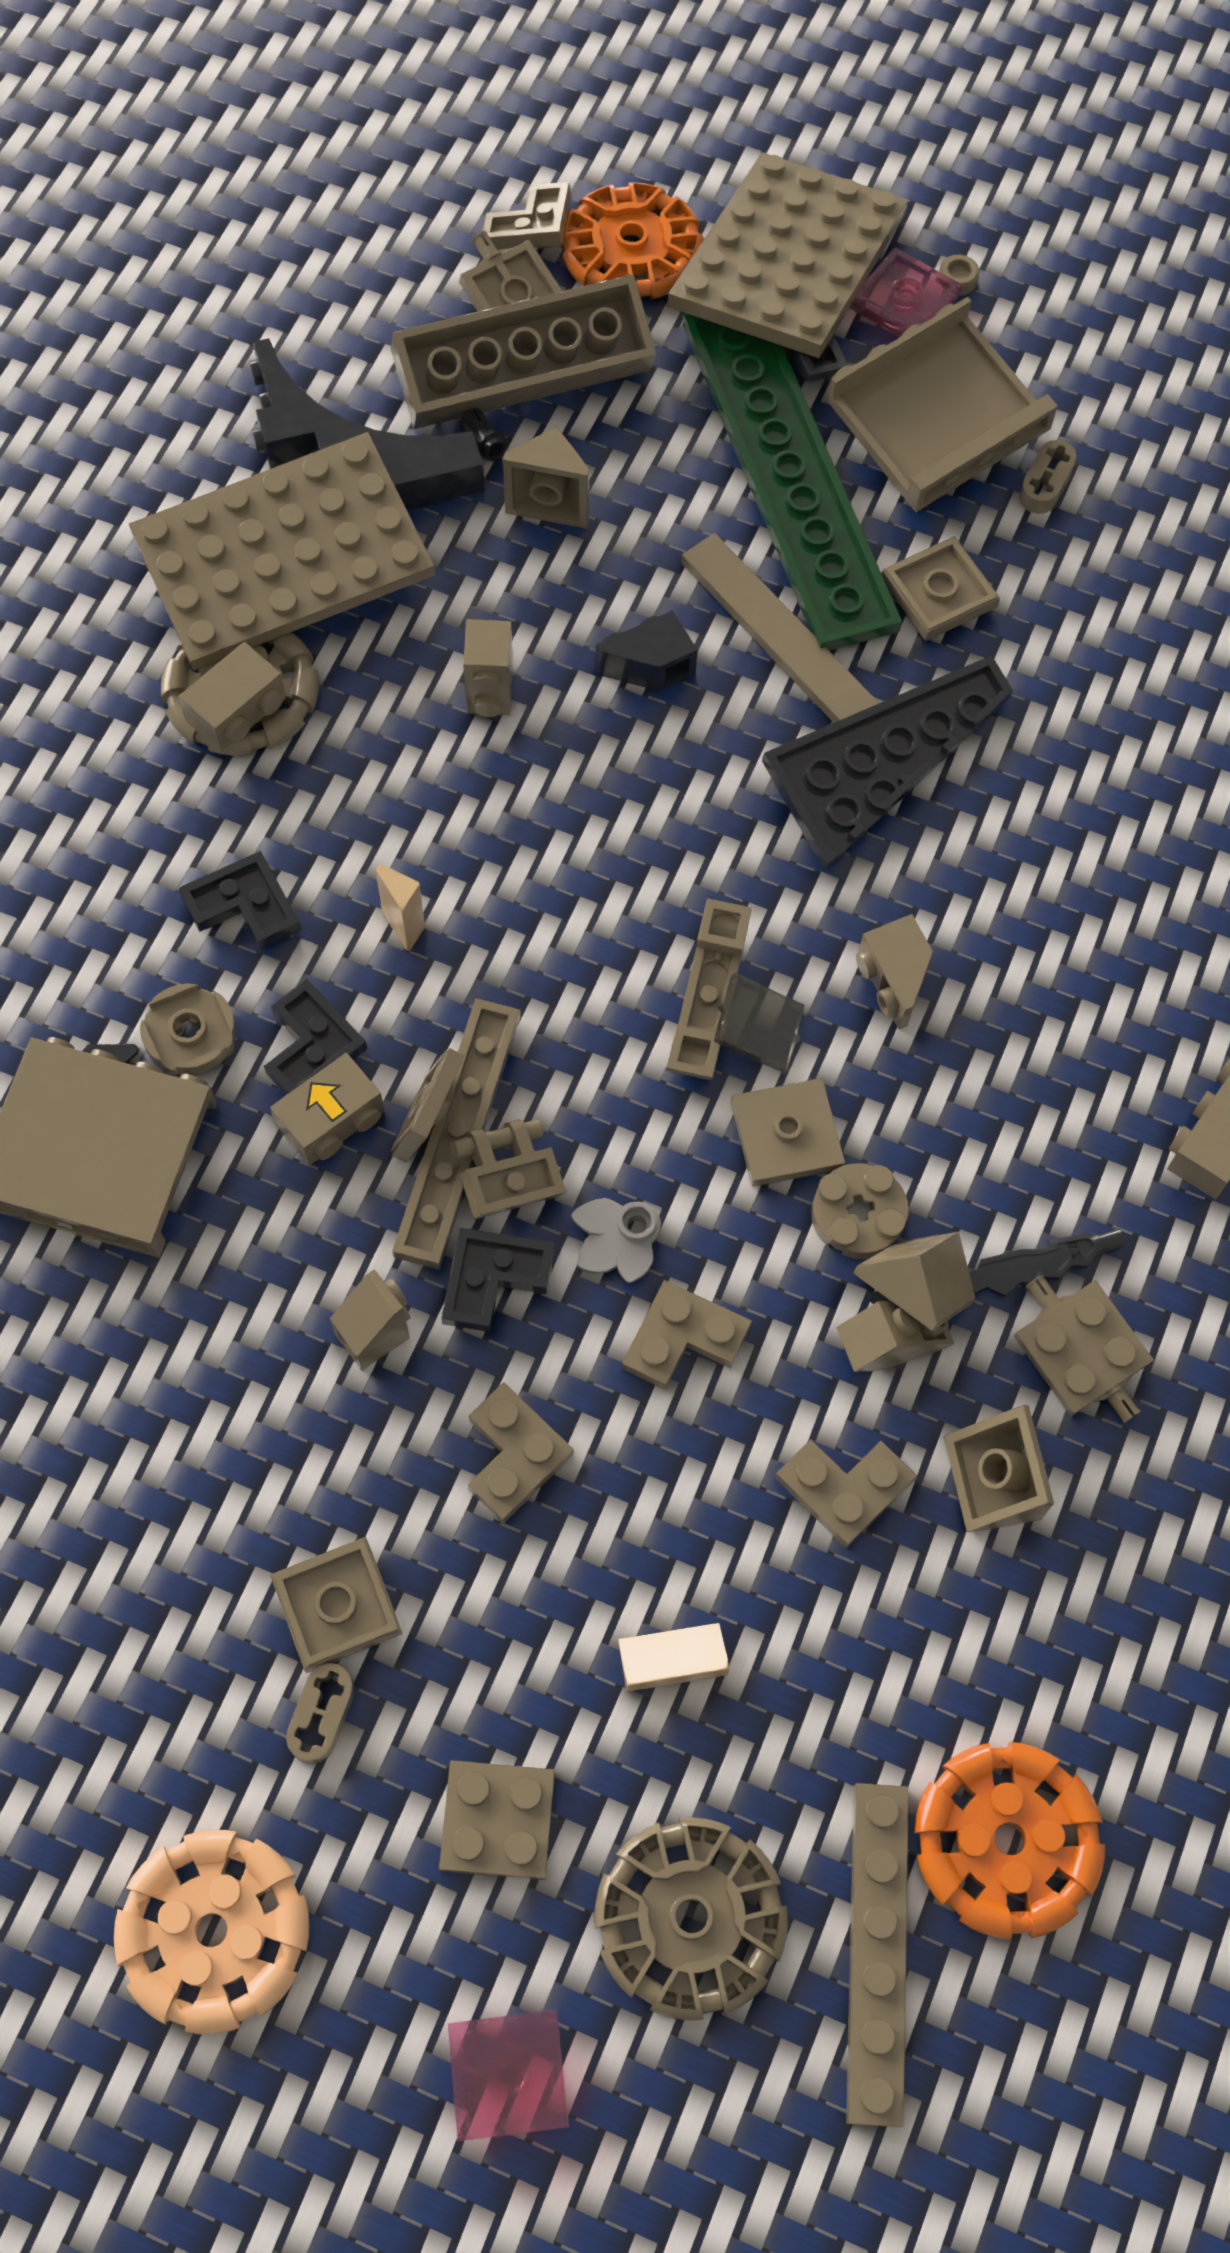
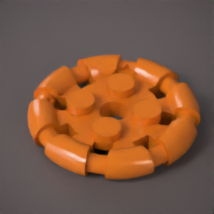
[560,182,704,300]
[914,1742,1105,1940]

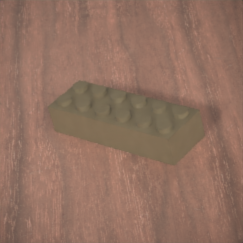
[391,274,657,429]

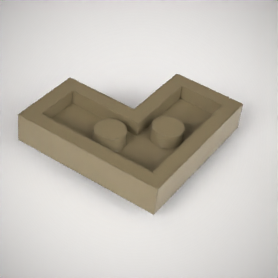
[482,182,572,250]
[622,1280,752,1390]
[468,1382,574,1524]
[775,1439,917,1548]

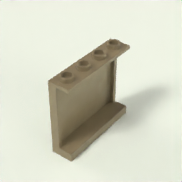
[828,297,1058,512]
[0,1037,217,1258]

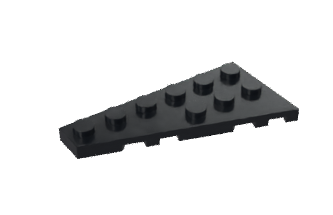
[762,655,1013,871]

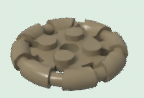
[161,632,319,756]
[594,1817,788,2021]

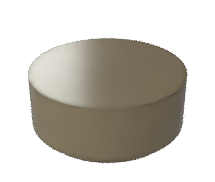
[938,255,979,296]

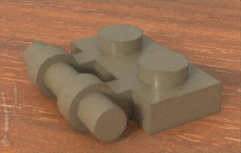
[450,1119,566,1220]

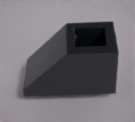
[595,610,698,691]

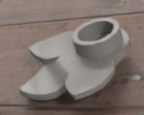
[571,1198,661,1284]

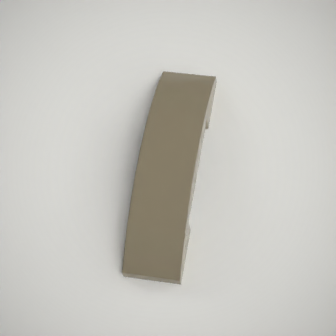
[666,898,752,1081]

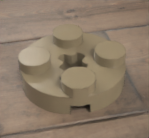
[140,983,236,1078]
[811,1163,909,1259]

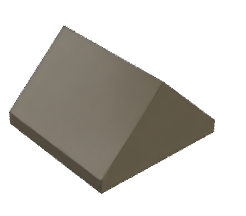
[503,427,589,529]
[853,1232,975,1331]
[944,1405,1054,1532]

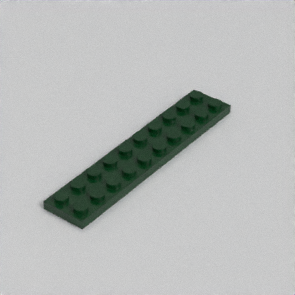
[683,314,902,651]

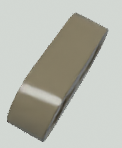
[1019,440,1077,514]
[286,1663,355,1764]

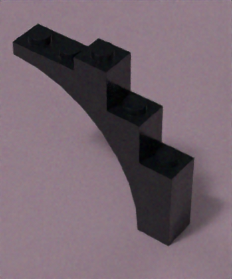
[249,338,485,509]

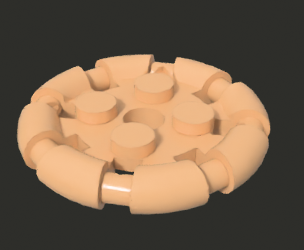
[114,1830,309,2034]

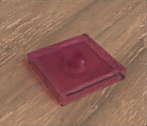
[849,248,963,337]
[448,2010,569,2141]

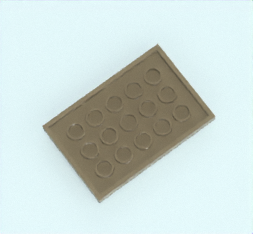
[667,152,908,358]
[129,432,435,671]

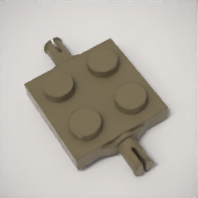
[459,231,562,311]
[1014,1275,1154,1423]

